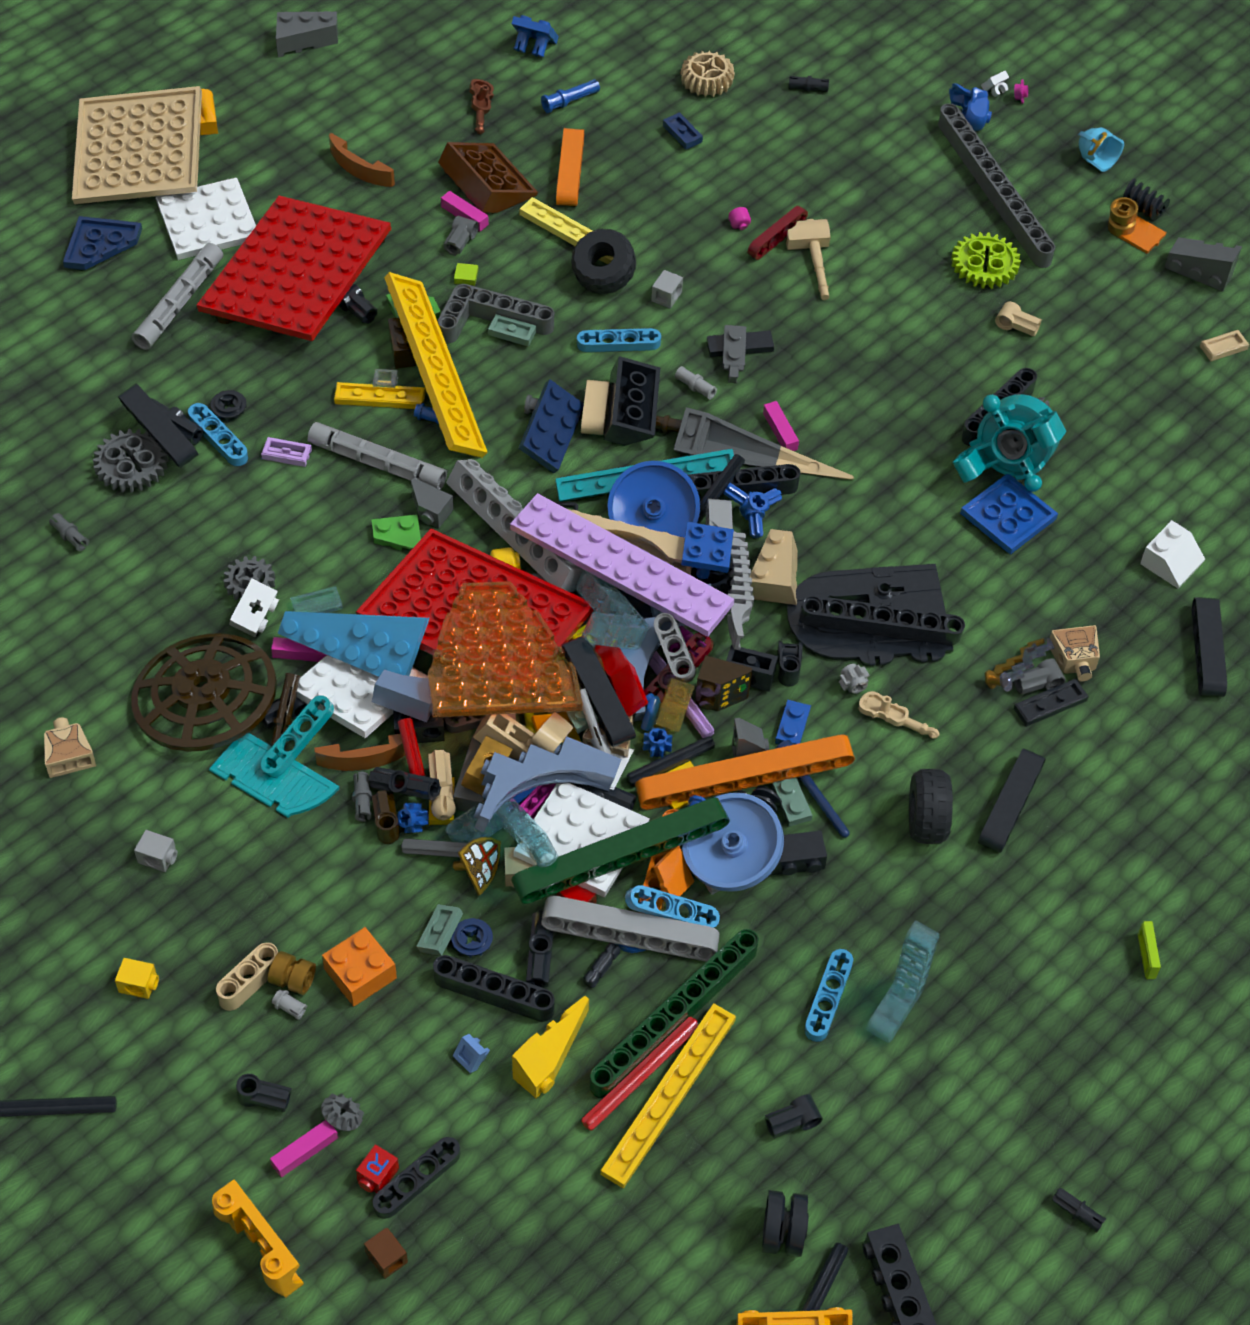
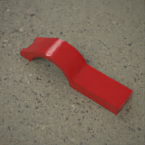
[595,623,648,717]

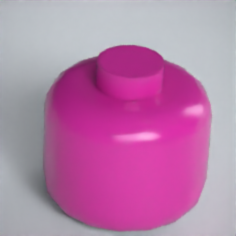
[728,207,751,230]

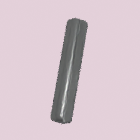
[401,839,468,857]

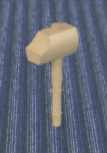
[786,219,830,300]

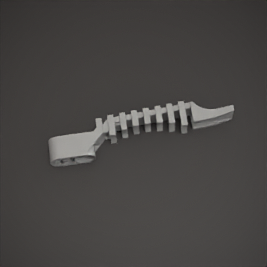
[706,499,754,650]

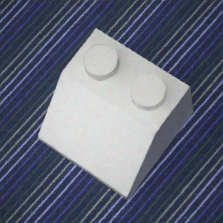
[1140,520,1205,589]

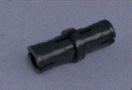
[788,76,829,92]

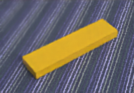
[334,382,425,409]

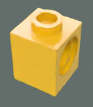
[115,958,159,999]

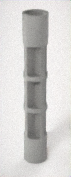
[132,243,223,350]
[308,422,447,490]

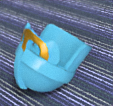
[1078,127,1124,172]

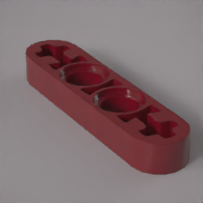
[747,206,808,260]
[644,632,713,709]

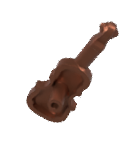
[469,79,494,135]

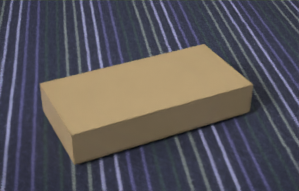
[1200,330,1249,361]

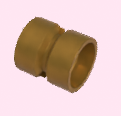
[1108,197,1138,237]
[268,951,316,995]

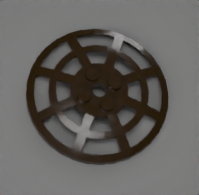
[131,633,277,752]

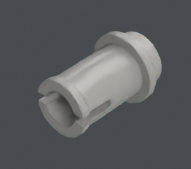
[272,990,307,1020]

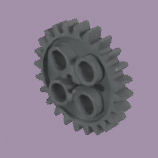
[93,429,169,492]

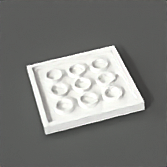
[156,178,256,260]
[296,655,428,738]
[513,783,650,898]

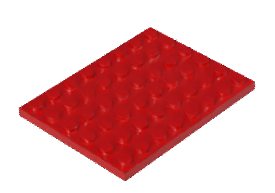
[197,196,391,341]
[356,529,594,698]

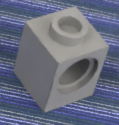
[652,270,683,309]
[134,830,178,872]

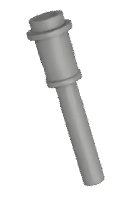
[576,689,615,756]

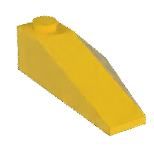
[512,996,589,1098]

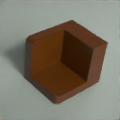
[364,1228,408,1279]

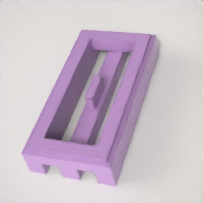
[261,437,312,467]

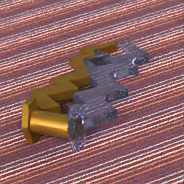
[985,638,1055,692]

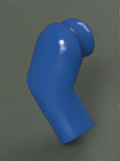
[641,693,661,731]

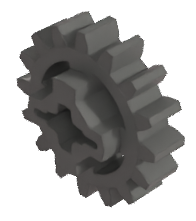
[224,556,275,601]

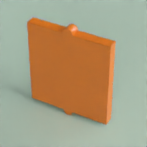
[1119,216,1167,254]
[653,846,694,896]

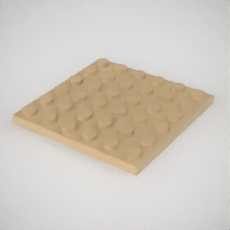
[72,86,202,204]

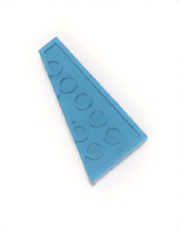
[278,611,430,677]

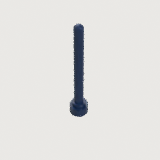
[775,740,849,838]

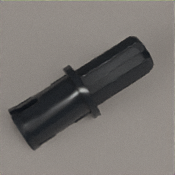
[1052,1188,1106,1233]

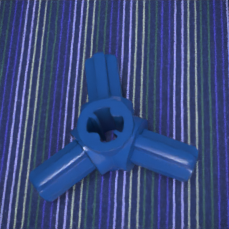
[723,483,782,539]

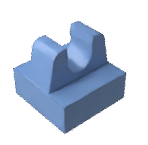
[453,1034,490,1073]

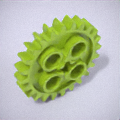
[951,232,1021,289]

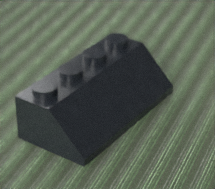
[604,356,661,446]

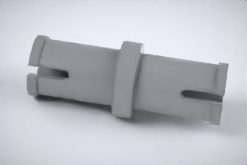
[675,366,717,400]

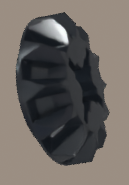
[211,390,247,421]

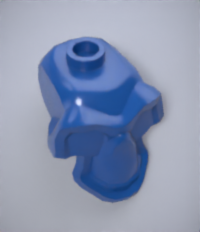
[949,83,992,132]

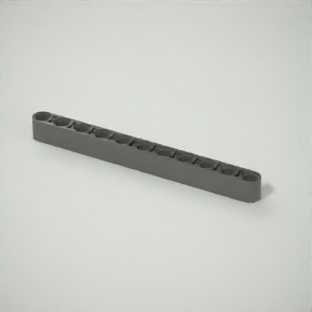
[938,104,1055,268]

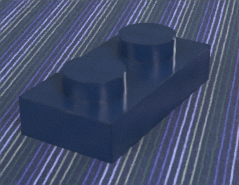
[663,112,703,150]

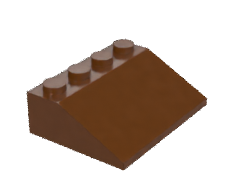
[438,142,538,214]

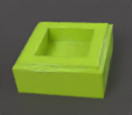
[454,263,478,286]

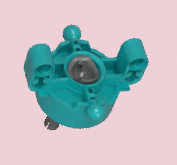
[953,394,1067,492]

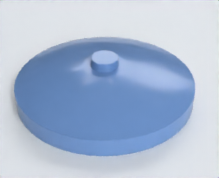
[682,793,784,891]

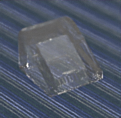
[373,369,398,388]

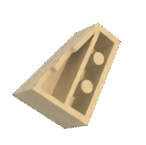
[750,529,797,605]

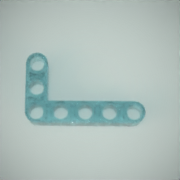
[575,569,650,649]
[446,798,558,867]
[866,921,940,1043]

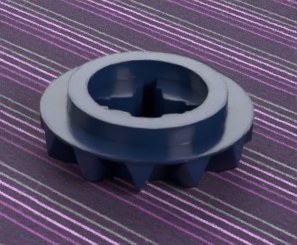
[451,918,493,958]

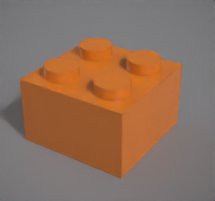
[322,927,397,1007]

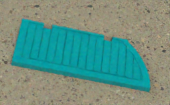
[209,733,340,818]

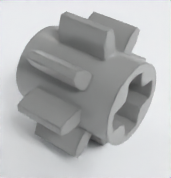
[839,664,870,694]

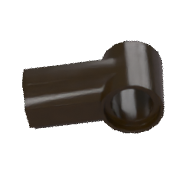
[372,790,400,844]

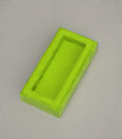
[1137,921,1161,979]

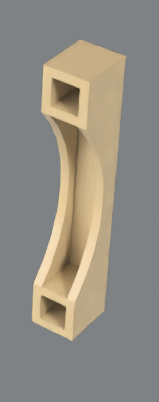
[568,509,693,575]

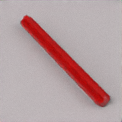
[581,1017,699,1131]

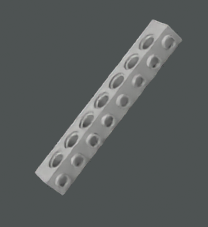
[446,459,585,592]

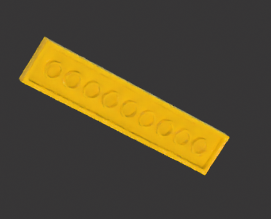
[384,272,488,458]

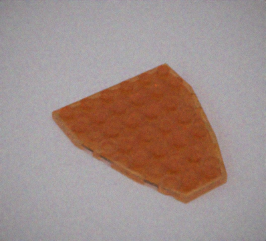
[428,581,583,717]

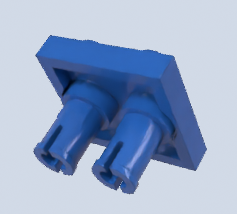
[511,15,559,58]
[681,522,734,579]

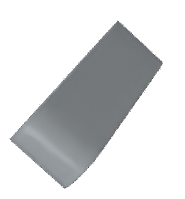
[654,613,696,683]

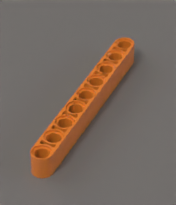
[635,735,855,810]

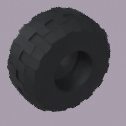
[571,229,636,294]
[908,769,953,844]

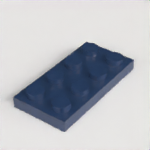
[518,380,584,473]

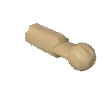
[428,750,456,820]

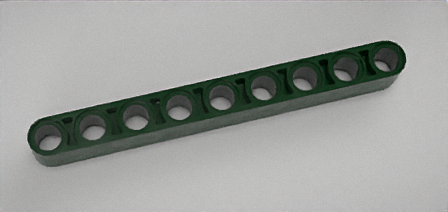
[511,798,730,904]
[590,929,759,1098]

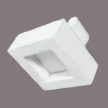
[981,71,1009,97]

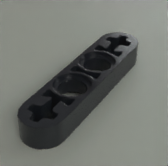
[373,1137,460,1219]

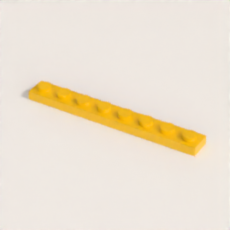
[600,1003,736,1189]

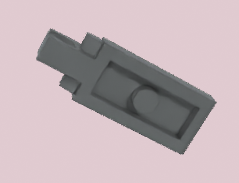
[722,325,746,383]

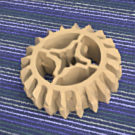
[681,50,735,97]

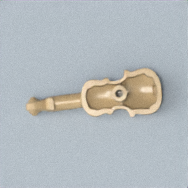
[858,691,939,739]

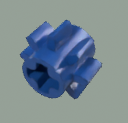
[643,727,673,758]
[398,803,429,833]

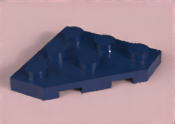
[63,216,142,270]

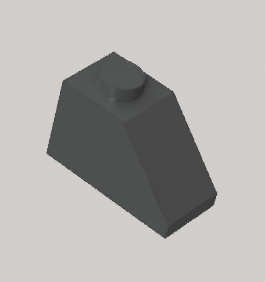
[411,478,453,528]
[731,718,769,758]

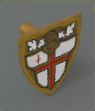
[453,837,501,896]

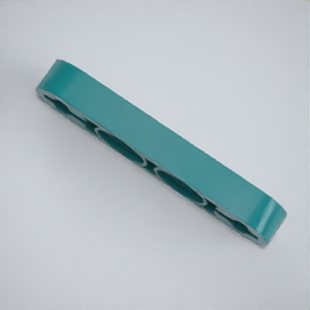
[261,695,334,777]

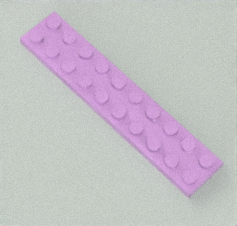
[510,493,734,637]

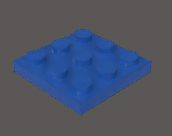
[960,474,1058,555]

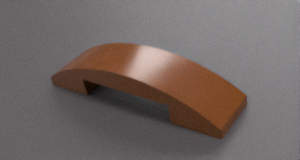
[329,133,395,187]
[314,734,405,771]

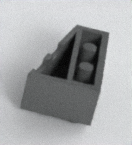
[276,11,338,57]
[1164,237,1242,292]

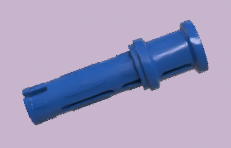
[541,79,600,113]

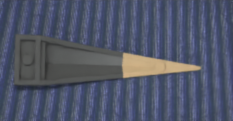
[674,407,854,480]

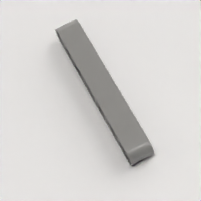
[542,896,719,961]

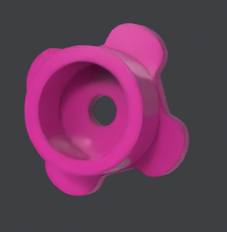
[1014,79,1028,104]

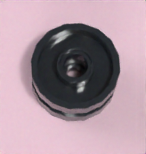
[762,1190,809,1257]

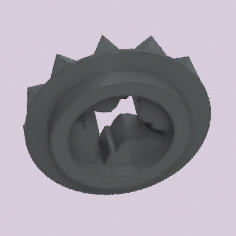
[321,1093,364,1131]

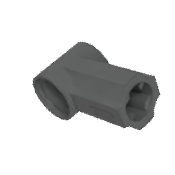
[444,216,478,256]
[1013,659,1066,694]

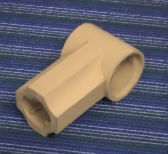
[995,301,1042,336]

